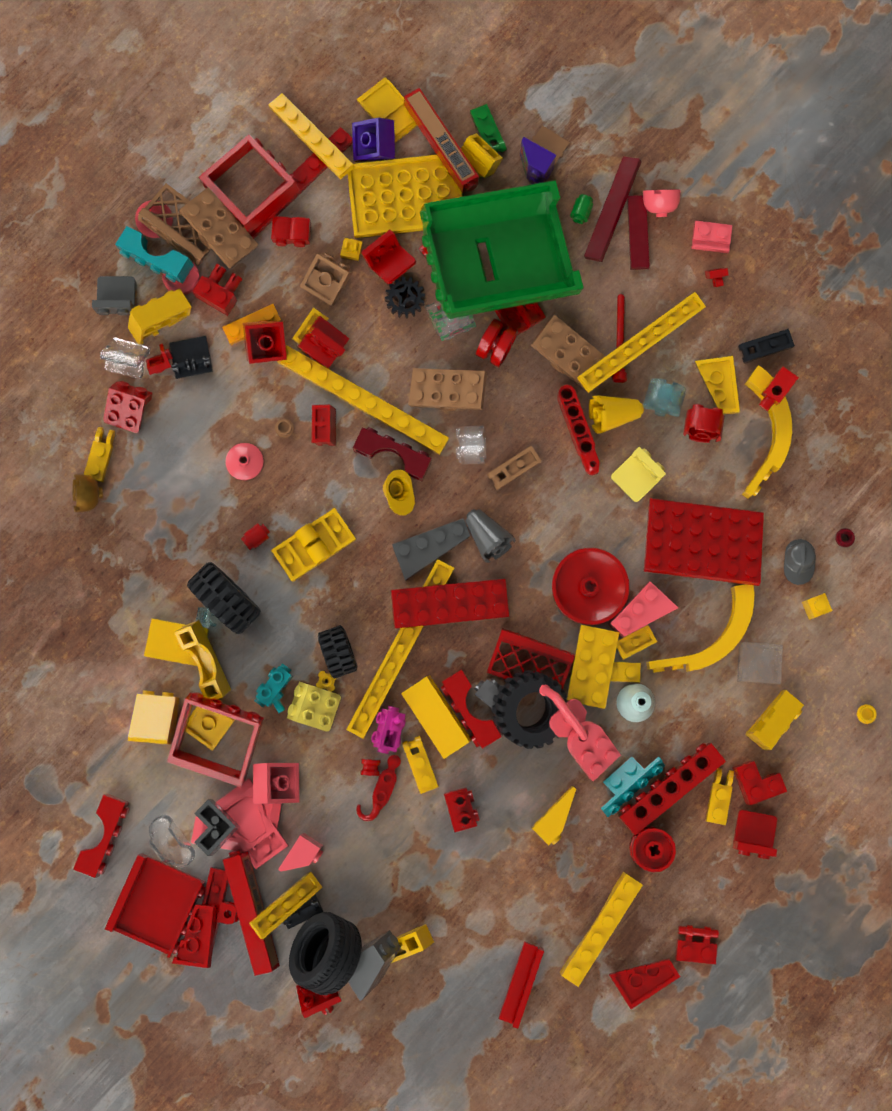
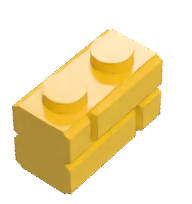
[461,133,503,178]

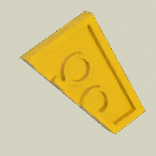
[695,356,740,415]

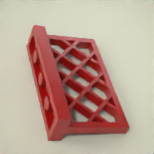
[486,628,575,689]

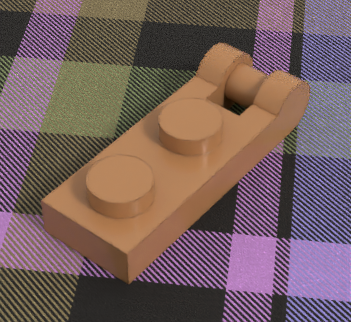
[487,446,542,491]

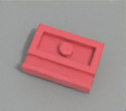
[691,221,732,253]

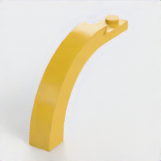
[741,365,792,499]
[646,584,754,673]

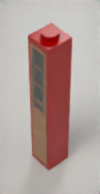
[404,88,479,193]
[223,849,280,976]

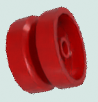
[475,318,518,368]
[629,827,676,872]

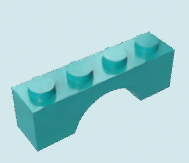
[115,226,194,284]

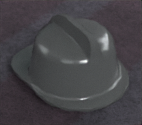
[784,539,816,585]

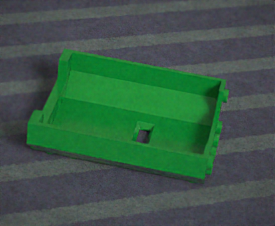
[420,180,584,319]

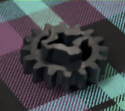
[385,277,425,319]

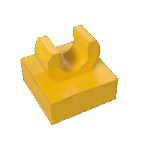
[340,238,363,261]

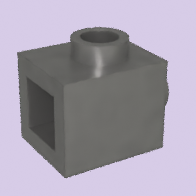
[474,679,500,708]

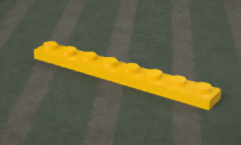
[577,292,706,393]

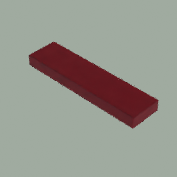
[627,195,650,270]

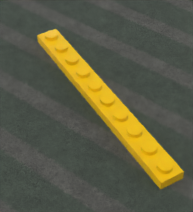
[277,345,449,455]
[346,559,454,739]

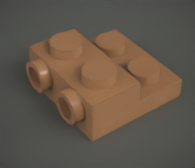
[300,252,353,306]

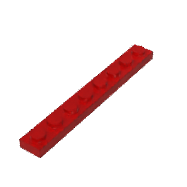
[250,127,353,239]

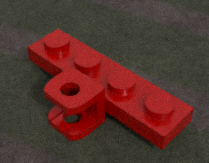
[202,867,239,948]

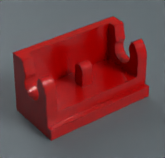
[311,404,336,446]

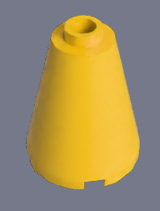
[589,395,644,434]

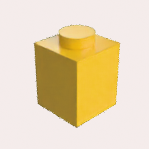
[802,593,832,620]

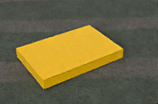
[144,618,209,666]

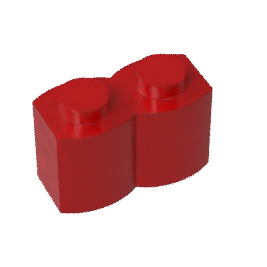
[271,216,311,247]

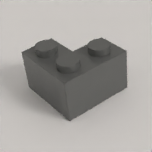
[194,799,240,856]

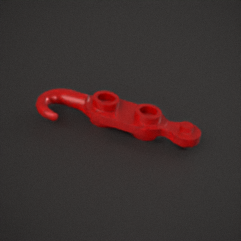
[356,755,401,821]

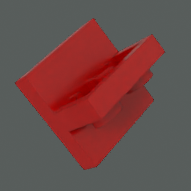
[297,316,350,369]

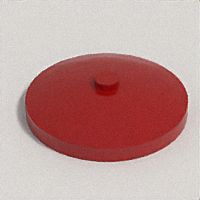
[552,548,629,625]

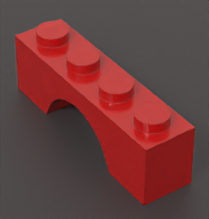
[440,670,502,749]
[73,794,130,878]

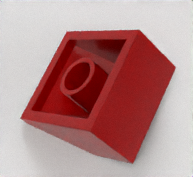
[243,321,287,364]

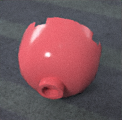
[643,189,680,217]

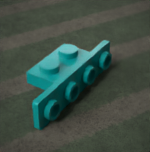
[601,756,665,817]

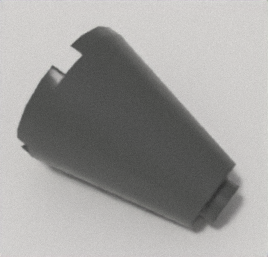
[465,509,516,563]

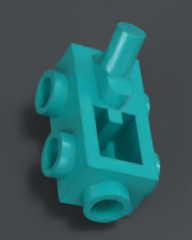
[254,663,293,713]

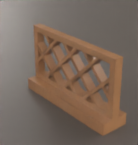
[138,183,212,266]

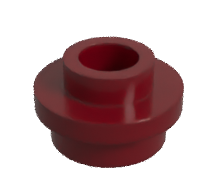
[835,528,855,548]

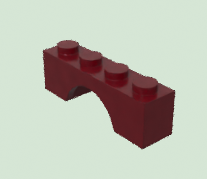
[353,427,432,482]

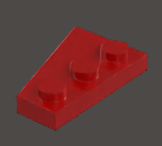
[172,904,217,968]
[609,958,681,1009]

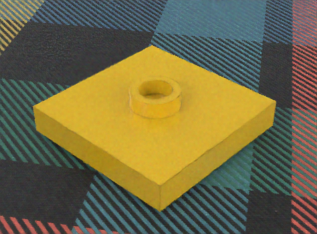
[186,707,235,751]

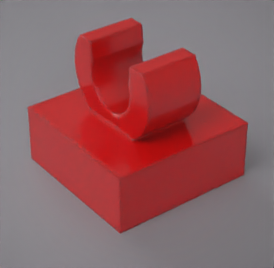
[705,267,729,287]

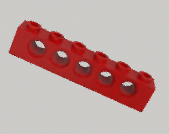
[618,742,726,835]

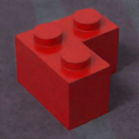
[732,761,787,805]

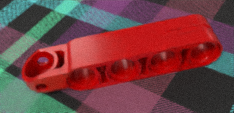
[557,385,599,475]

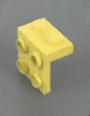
[611,447,666,502]
[287,681,341,732]

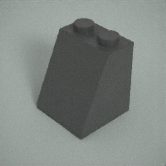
[348,930,401,1001]

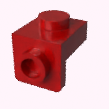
[146,343,173,375]

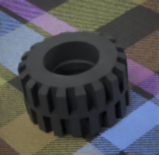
[318,625,357,679]

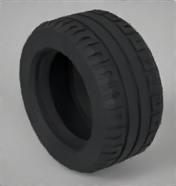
[289,912,362,995]

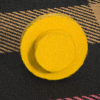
[856,704,877,724]

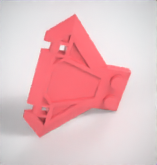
[191,778,289,869]

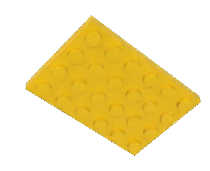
[347,155,462,238]

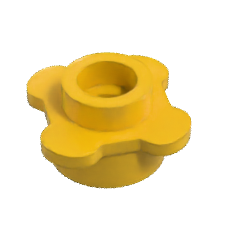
[316,671,337,692]

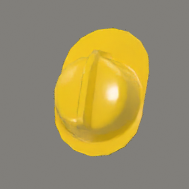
[383,470,415,516]

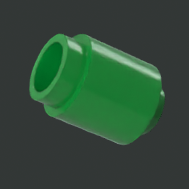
[570,194,593,224]

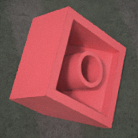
[253,763,300,804]
[278,833,323,872]

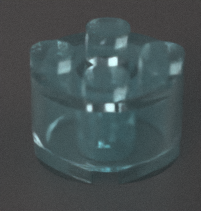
[642,379,686,417]

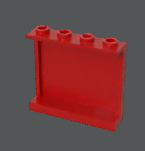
[105,853,206,958]

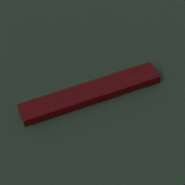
[584,156,641,262]

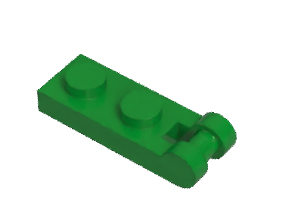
[470,104,507,153]

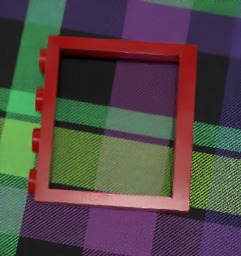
[198,134,300,234]
[167,692,264,787]

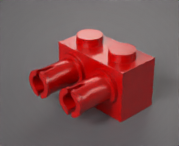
[192,264,243,316]
[444,787,480,833]

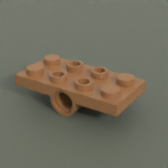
[179,187,258,269]
[531,314,605,389]
[408,368,487,411]

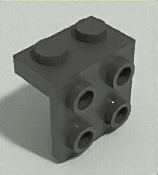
[92,276,136,315]

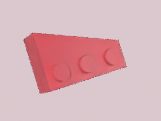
[608,581,678,638]

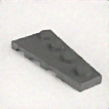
[392,518,470,581]

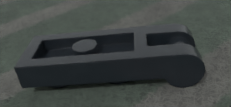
[738,328,795,364]

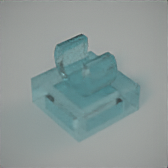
[196,607,217,628]

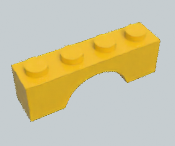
[174,620,231,699]

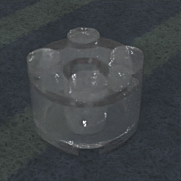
[456,426,486,465]

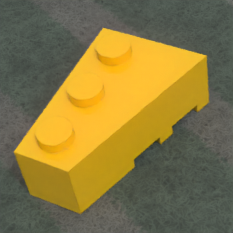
[128,289,192,346]
[745,690,804,750]

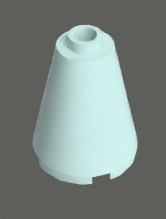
[616,683,655,722]

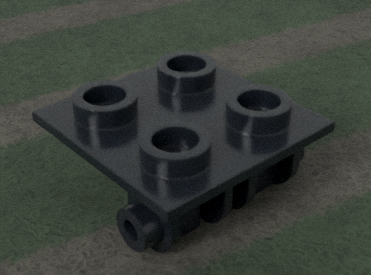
[169,336,213,379]

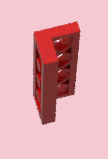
[498,941,544,1029]

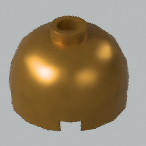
[72,474,103,512]

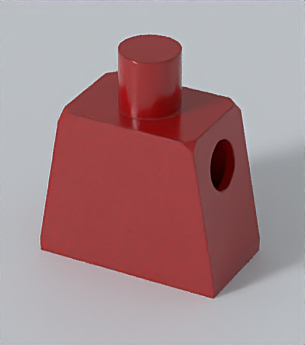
[759,366,799,412]

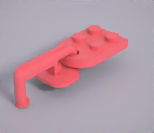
[539,684,621,781]

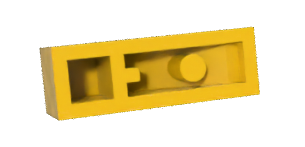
[531,786,576,846]
[392,924,434,963]

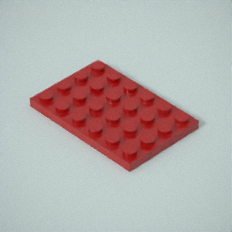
[643,498,764,586]

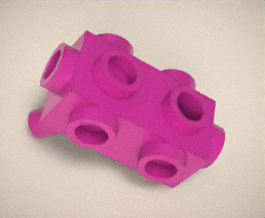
[371,706,406,754]

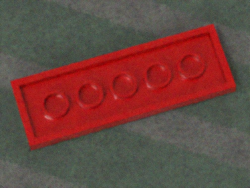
[390,579,509,629]

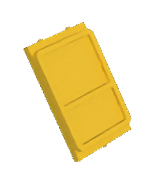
[357,77,417,143]

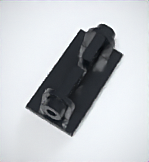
[283,894,324,929]

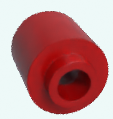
[241,523,270,550]

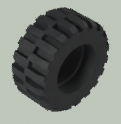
[187,562,261,634]
[492,670,568,749]

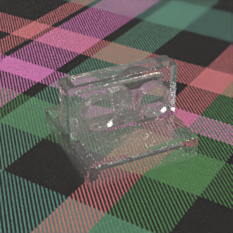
[100,338,150,379]

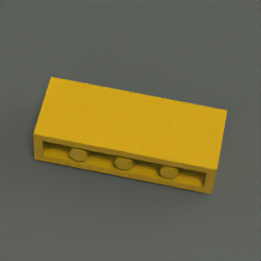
[401,675,472,759]

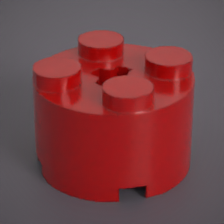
[683,404,725,443]

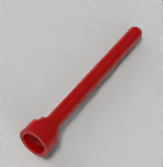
[612,294,627,383]

